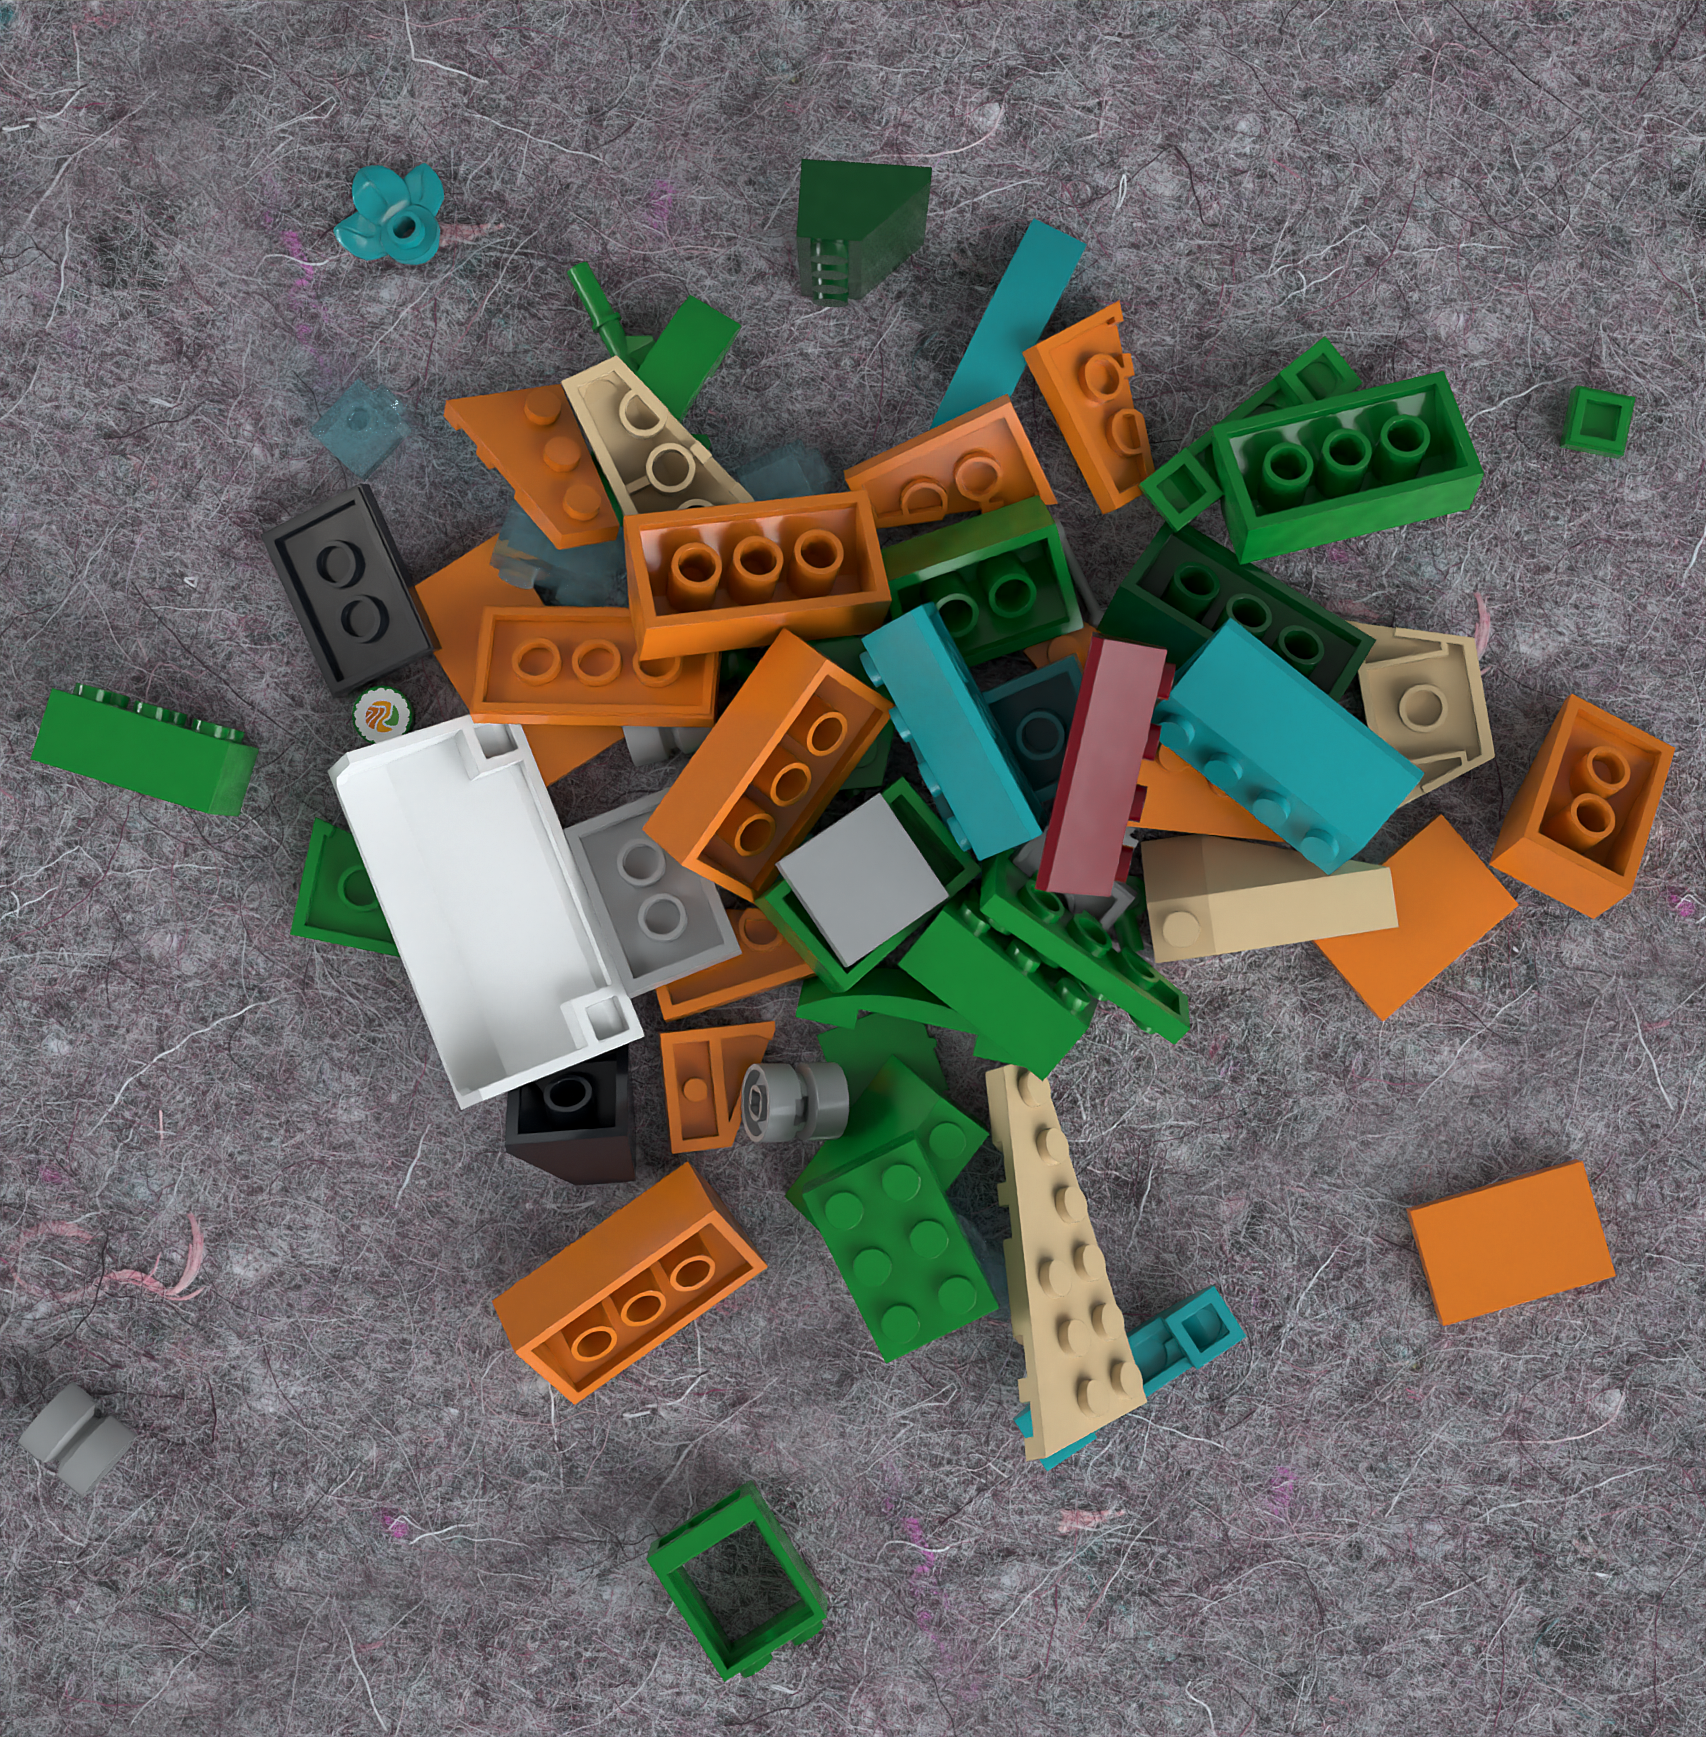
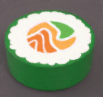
[352,686,415,744]

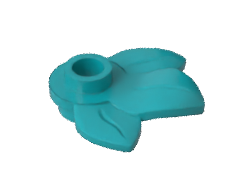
[333,163,444,265]

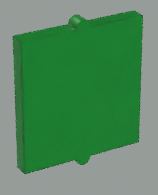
[816,1012,949,1110]

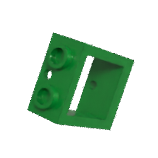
[646,1480,828,1682]

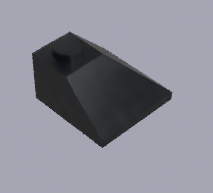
[505,1043,636,1186]

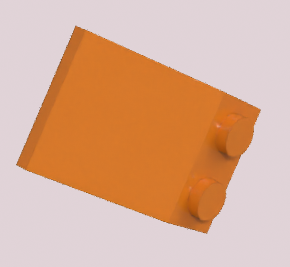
[1489,693,1675,919]

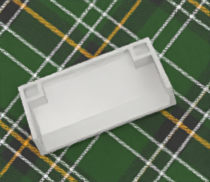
[328,714,645,1110]

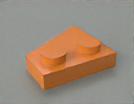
[658,1020,775,1154]

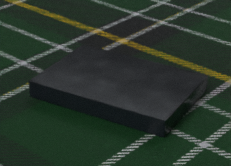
[260,483,442,699]

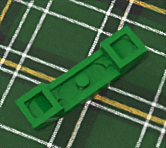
[590,295,742,533]
[1138,336,1363,533]
[795,968,1024,1067]

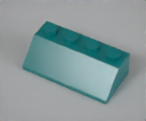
[859,601,1049,861]
[1151,617,1424,875]

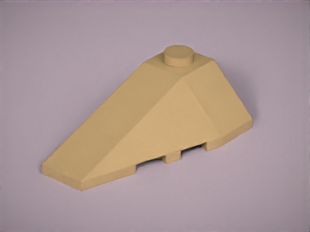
[561,355,755,516]
[1141,834,1399,963]

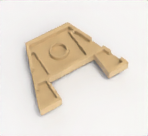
[1345,620,1495,808]

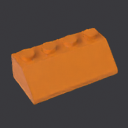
[623,490,892,661]
[642,627,896,904]
[492,1161,768,1405]

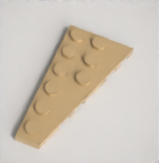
[985,1064,1147,1461]

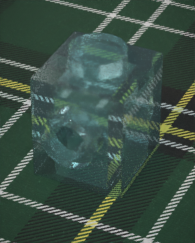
[309,378,413,482]

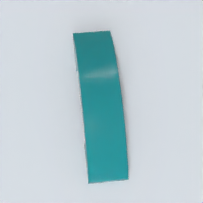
[928,218,1087,431]
[1013,1285,1247,1472]

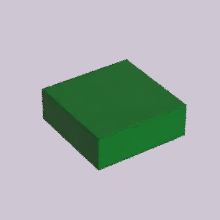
[1559,385,1636,459]

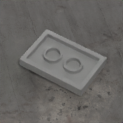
[563,786,743,999]

